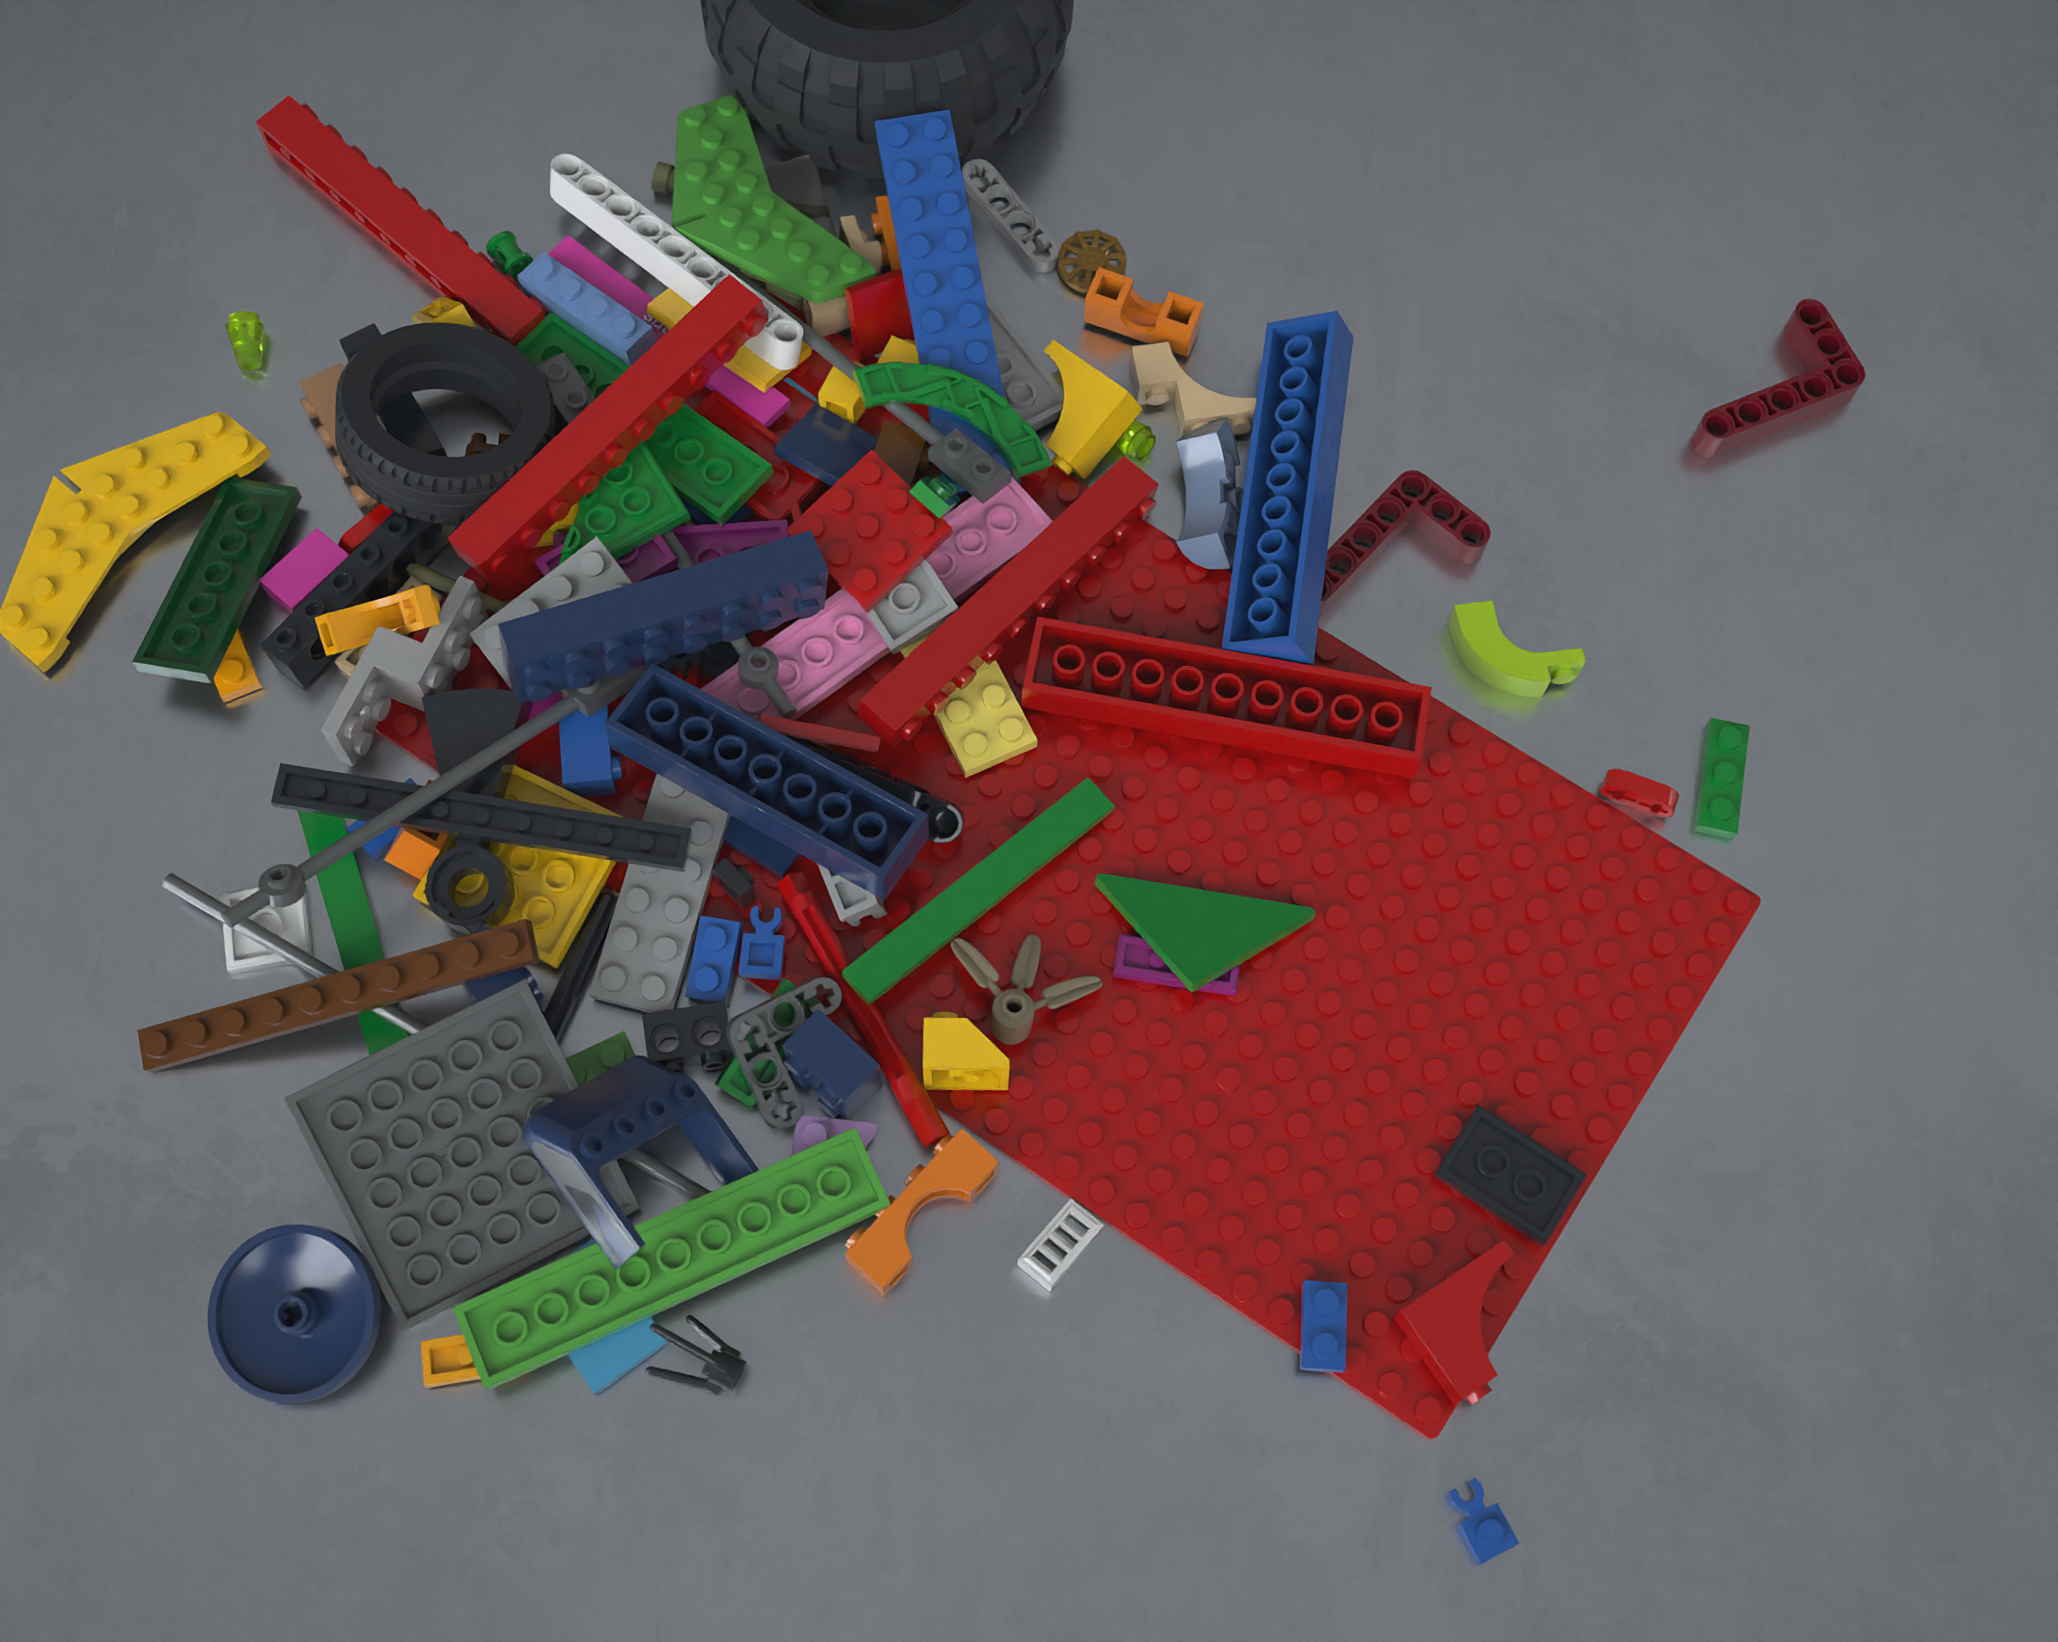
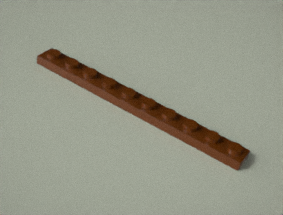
[137,919,540,1072]

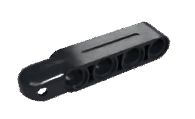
[786,736,965,843]

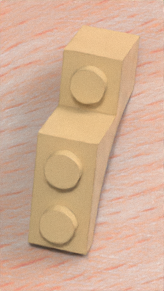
[1129,342,1257,437]

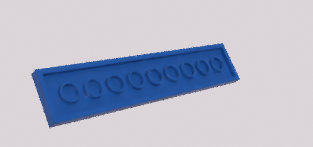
[874,110,1020,495]

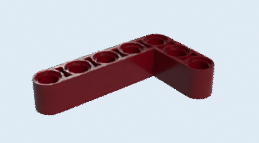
[1691,299,1866,457]
[1319,470,1491,618]

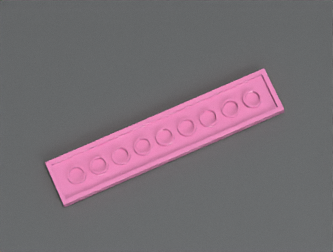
[700,476,1053,720]

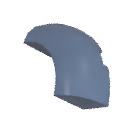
[1176,418,1244,569]

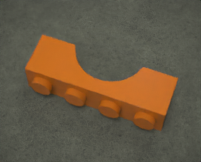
[845,1128,1000,1296]

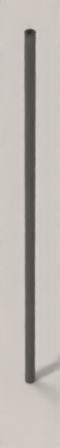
[162,873,712,1200]

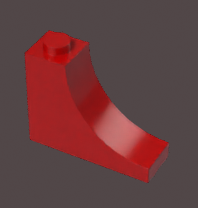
[1393,1239,1515,1405]

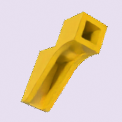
[818,336,919,425]

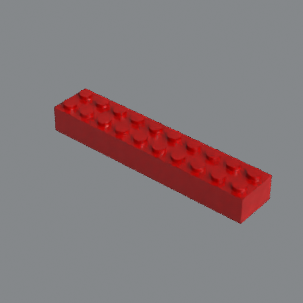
[1021,616,1432,778]

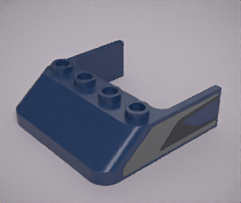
[523,1055,759,1269]

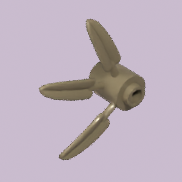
[951,934,1103,1045]

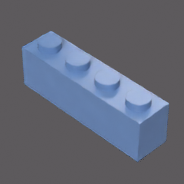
[518,252,657,366]

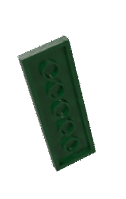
[132,477,302,683]

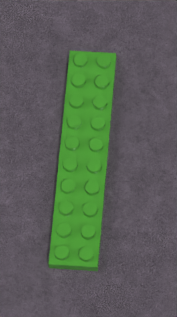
[452,1127,891,1391]

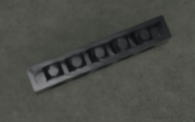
[260,511,463,688]

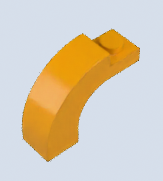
[315,584,440,656]

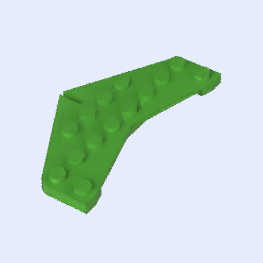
[672,94,877,303]

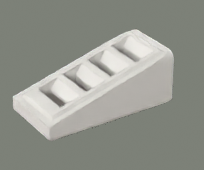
[1017,1199,1104,1292]

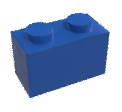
[559,705,623,797]

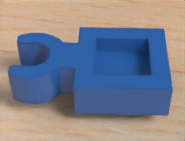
[739,906,785,980]
[1448,1478,1520,1565]

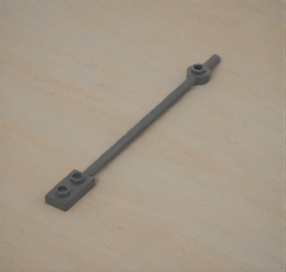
[705,252,1011,504]
[536,353,797,719]
[221,664,649,928]

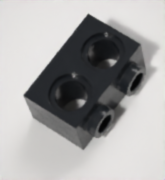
[642,1001,733,1073]

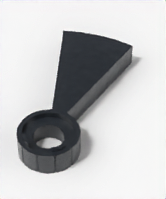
[421,689,533,933]

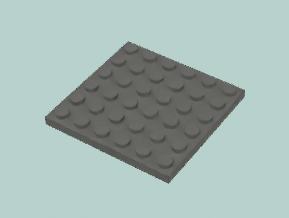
[284,979,640,1331]

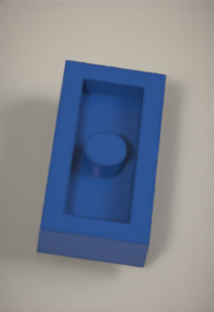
[685,915,744,1005]
[1300,1280,1347,1373]

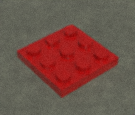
[786,449,954,613]

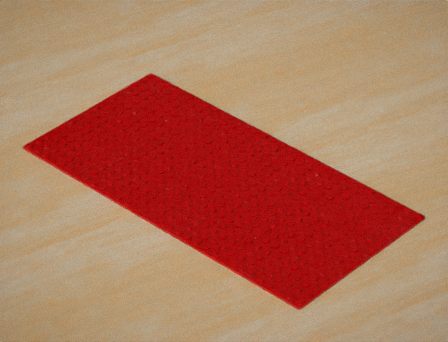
[374,284,1761,1439]

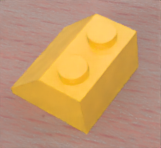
[923,1012,1009,1090]

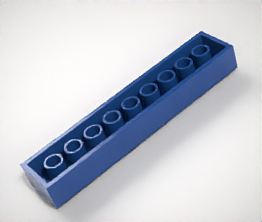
[1221,311,1354,665]

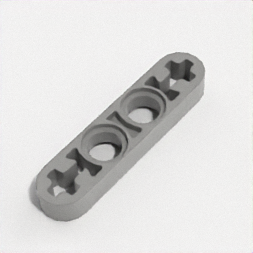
[962,159,1059,273]

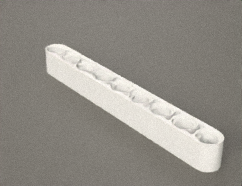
[550,154,803,370]

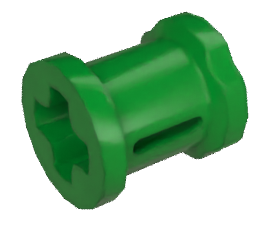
[486,231,534,281]

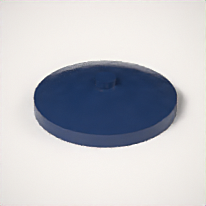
[207,1224,381,1403]

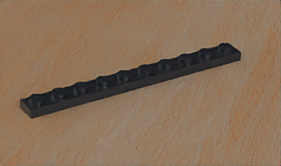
[271,763,692,872]

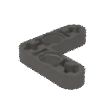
[726,977,842,1128]

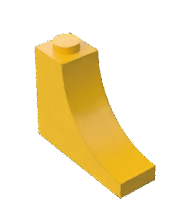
[1044,340,1143,480]

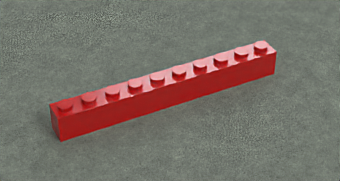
[256,95,546,346]
[448,274,768,584]
[858,456,1159,748]

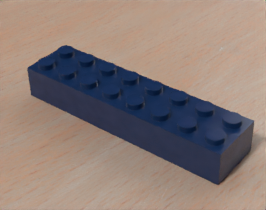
[498,530,829,703]
[605,663,929,901]

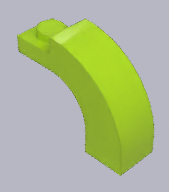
[1448,600,1586,697]

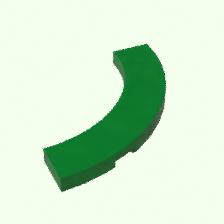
[852,362,1052,479]

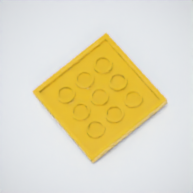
[412,765,624,969]

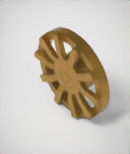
[1057,229,1126,293]

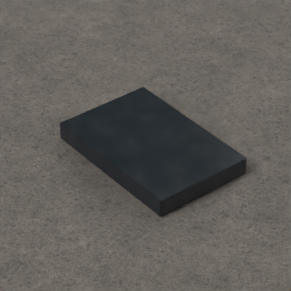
[1433,1105,1587,1247]

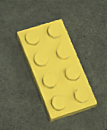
[901,628,1038,778]

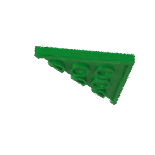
[558,441,691,566]
[1095,873,1316,993]

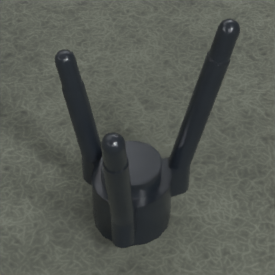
[646,1315,747,1396]

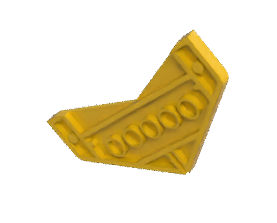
[0,412,272,673]

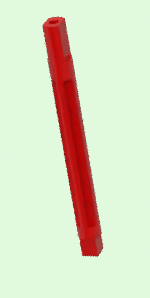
[777,871,950,1148]

